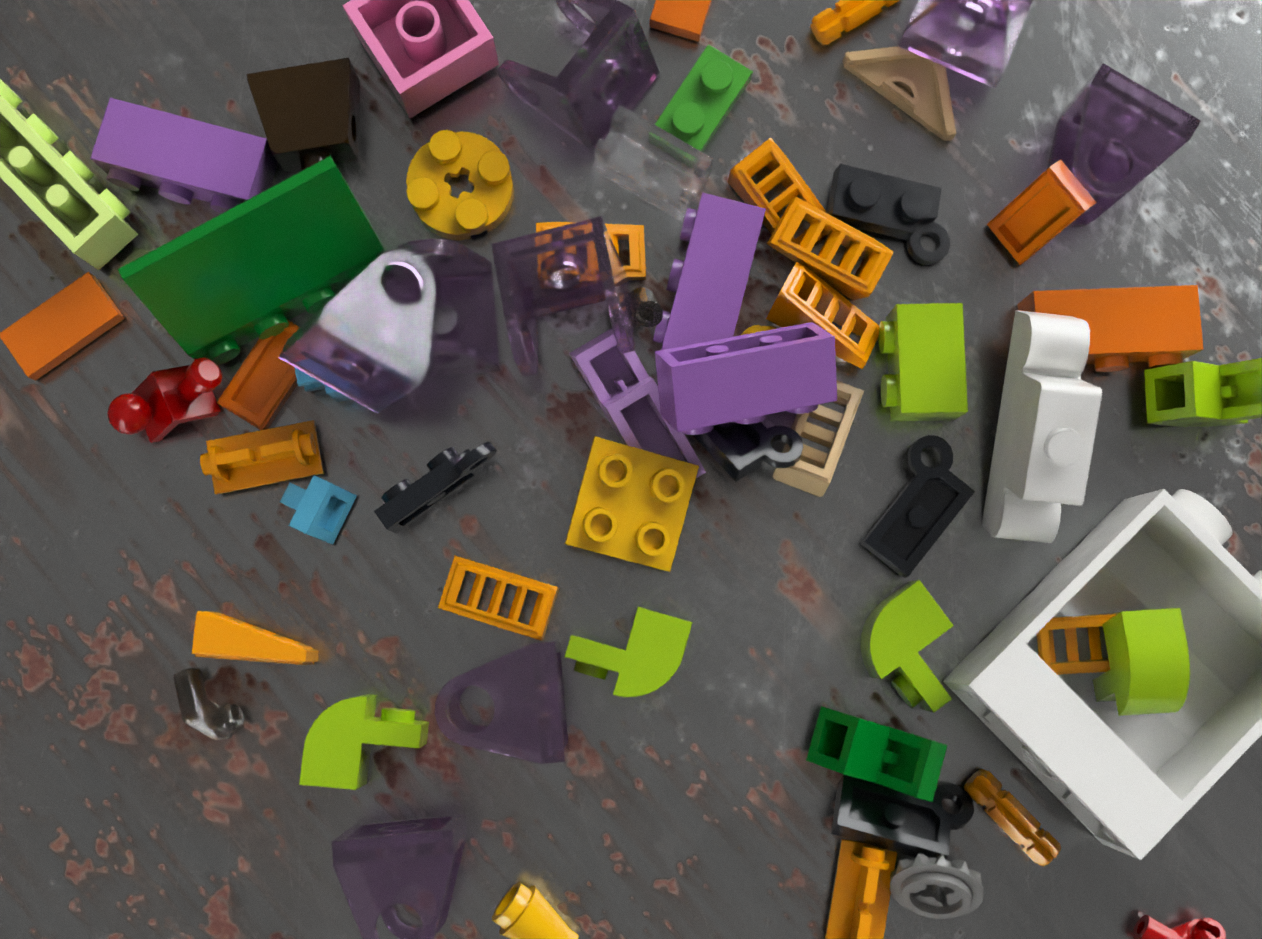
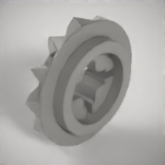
[890,853,984,919]

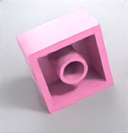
[342,0,499,118]

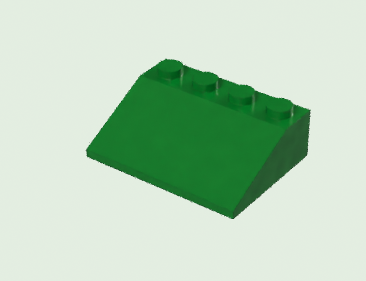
[117,156,393,365]

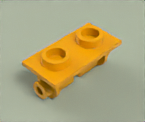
[200,420,324,495]
[825,839,897,939]

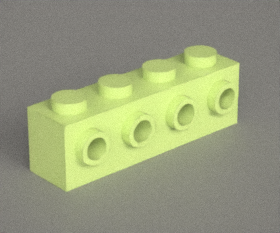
[0,79,138,270]

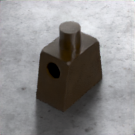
[247,57,360,172]

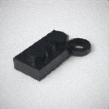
[827,163,950,265]
[693,421,803,482]
[861,435,975,578]
[374,441,497,533]
[831,775,974,860]

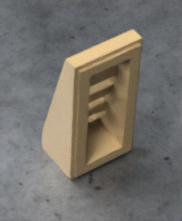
[773,380,864,497]

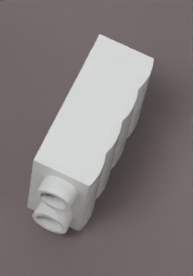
[943,489,1262,861]

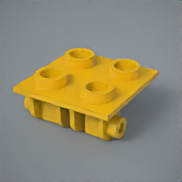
[564,436,699,572]

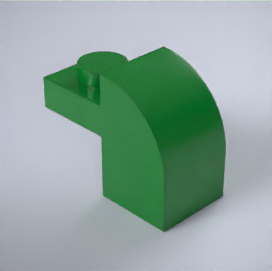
[806,706,948,802]

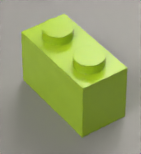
[878,303,968,422]

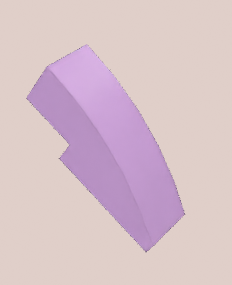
[569,326,706,478]

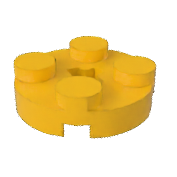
[406,130,514,241]

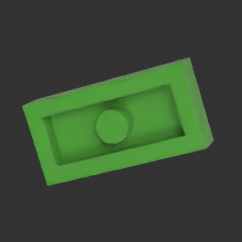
[651,44,753,164]

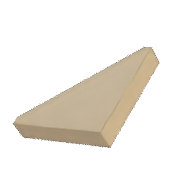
[843,41,956,141]

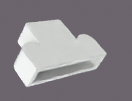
[981,310,1102,543]

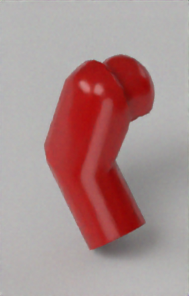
[1133,915,1226,939]

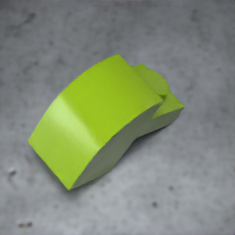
[1144,358,1262,427]
[860,580,954,713]
[565,607,693,697]
[1092,608,1190,716]
[299,694,429,790]

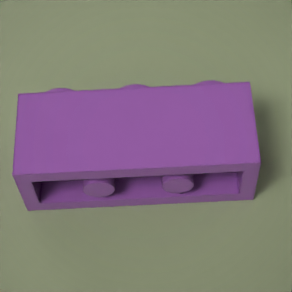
[90,98,278,214]
[653,192,766,350]
[655,322,837,435]

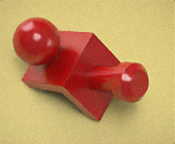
[107,358,222,443]

